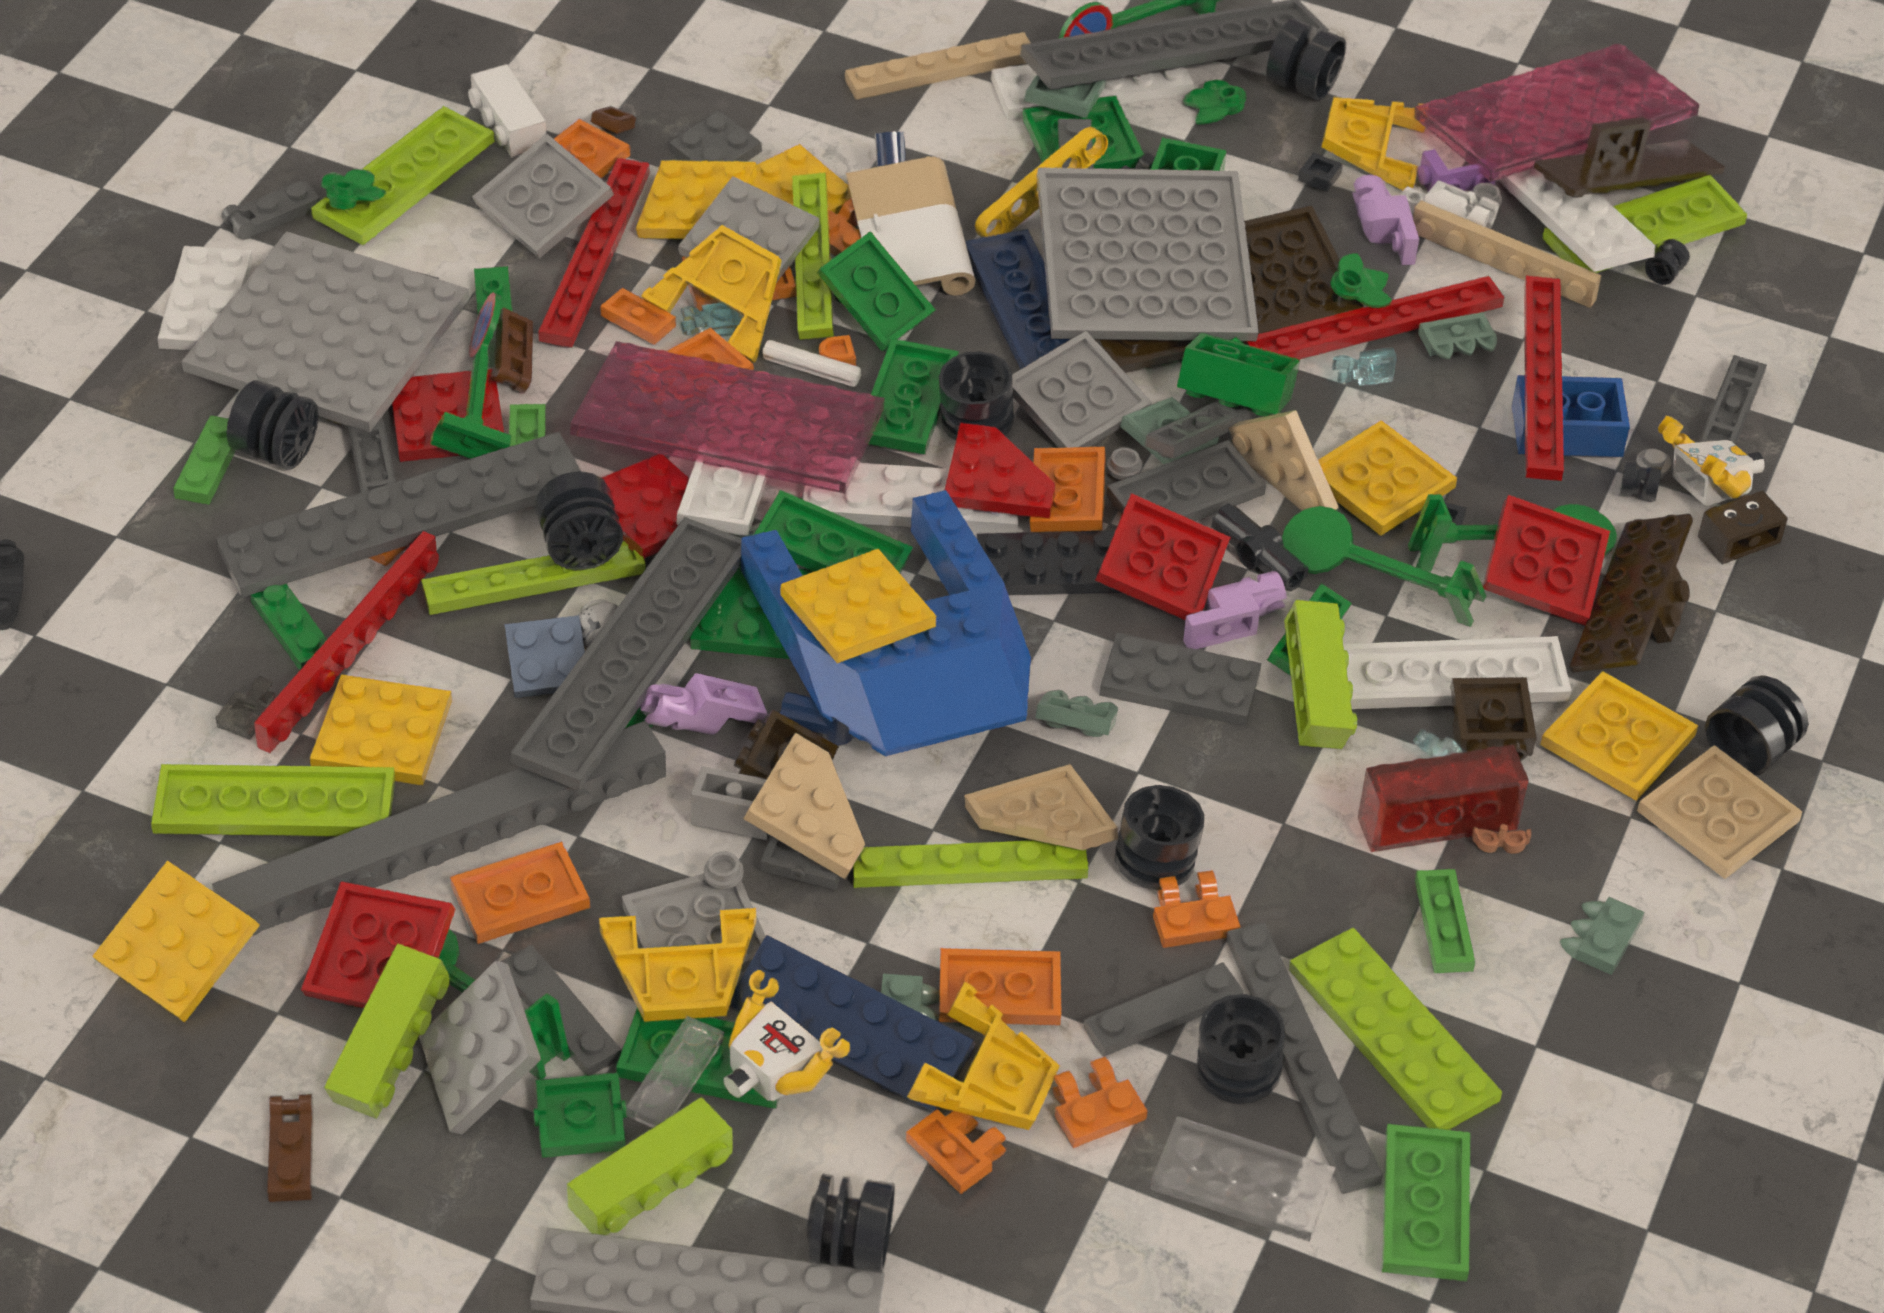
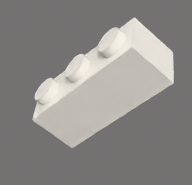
[468,64,546,157]

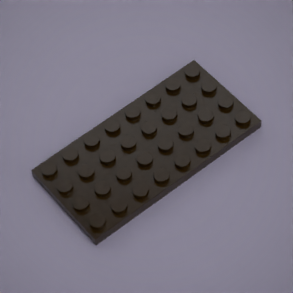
[1094,205,1364,373]

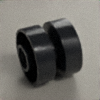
[1266,18,1346,101]

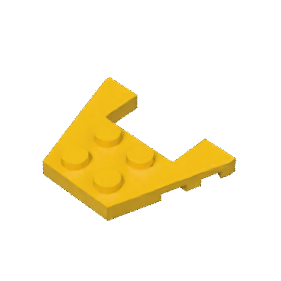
[1321,97,1431,191]
[641,225,782,363]
[599,908,756,1021]
[907,982,1060,1130]

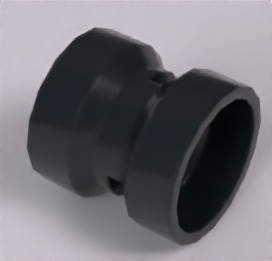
[1645,239,1690,285]
[1619,461,1662,501]

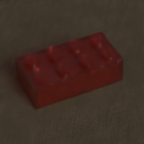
[1357,745,1529,852]

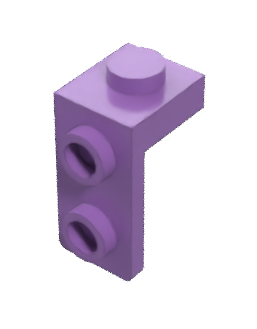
[1417,149,1498,192]

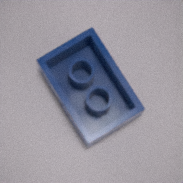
[1512,375,1630,457]

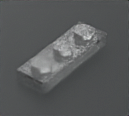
[626,1016,724,1128]

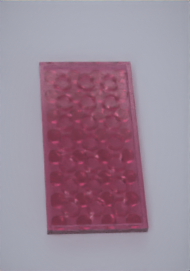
[1414,43,1700,181]
[570,341,885,494]

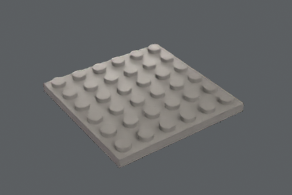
[1037,168,1258,341]
[182,231,470,432]

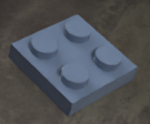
[504,615,585,698]

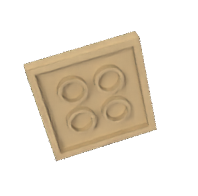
[1637,745,1802,879]

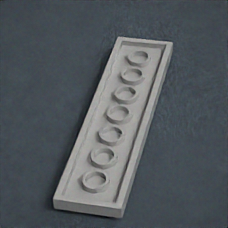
[530,1228,885,1313]

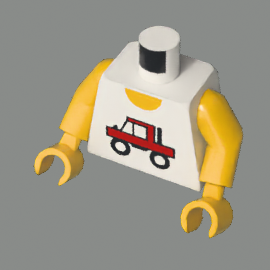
[724,970,850,1101]

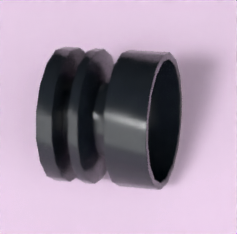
[939,351,1014,441]
[226,380,319,470]
[535,471,623,570]
[1705,675,1809,776]
[1114,785,1205,890]
[1197,994,1286,1104]
[807,1173,895,1273]

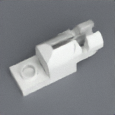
[1400,181,1499,229]

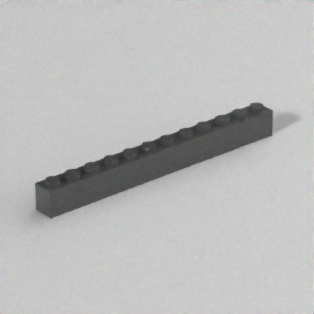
[212,721,666,936]

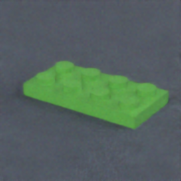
[1382,1124,1470,1281]

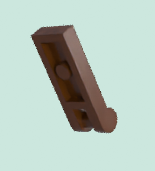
[491,307,533,393]
[267,1094,314,1202]

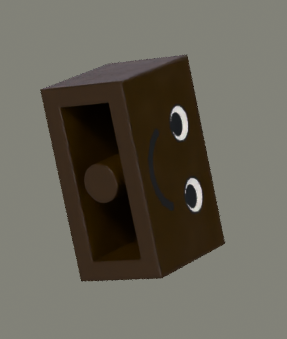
[1698,490,1788,565]

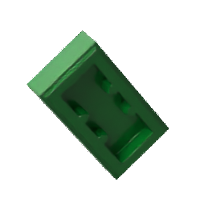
[474,266,512,315]

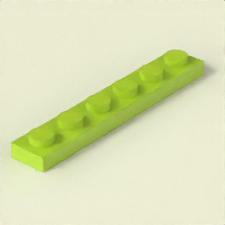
[792,173,834,340]
[421,541,646,615]
[852,840,1089,888]

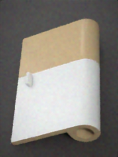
[846,157,976,296]

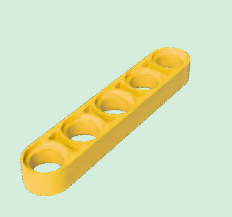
[975,127,1108,238]

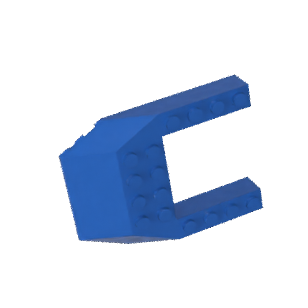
[741,490,1031,757]

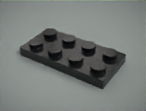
[976,530,1122,595]

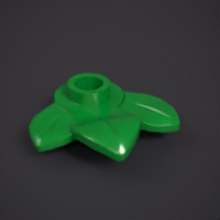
[1182,80,1246,125]
[322,169,386,209]
[1331,253,1392,308]

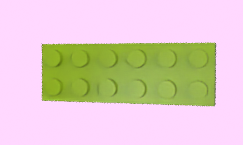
[311,106,494,245]
[1543,175,1747,273]
[151,764,395,836]
[1289,927,1502,1130]

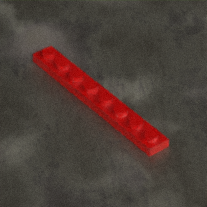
[538,158,650,348]
[1524,275,1564,481]
[1244,276,1505,359]
[254,531,439,753]

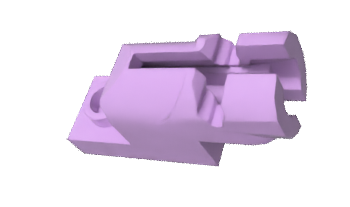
[1352,175,1419,265]
[1183,571,1287,649]
[640,673,767,735]

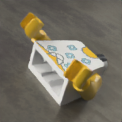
[1658,416,1764,506]

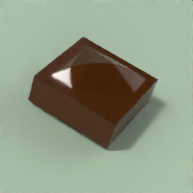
[590,106,637,133]

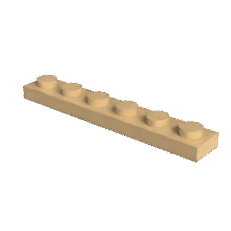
[845,32,1030,100]
[1413,200,1601,308]

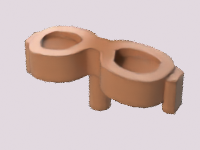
[1472,824,1532,854]

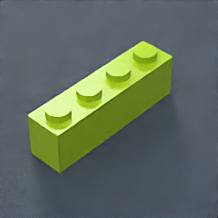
[1284,600,1357,749]
[324,943,449,1119]
[567,1097,733,1236]

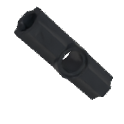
[1211,503,1309,592]

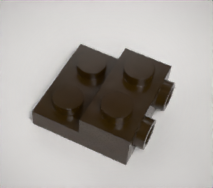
[1450,677,1537,763]
[733,709,839,779]

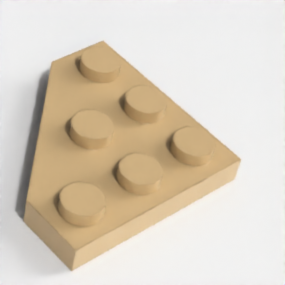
[1229,410,1339,511]
[743,733,865,879]
[964,764,1118,850]

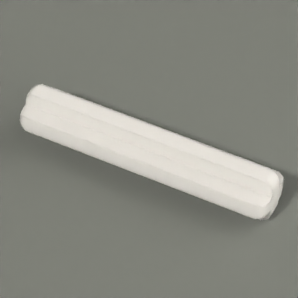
[762,340,861,387]

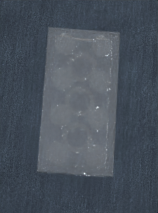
[1150,1116,1336,1242]

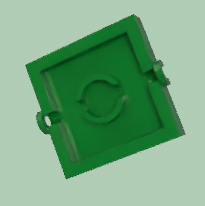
[534,1073,627,1158]

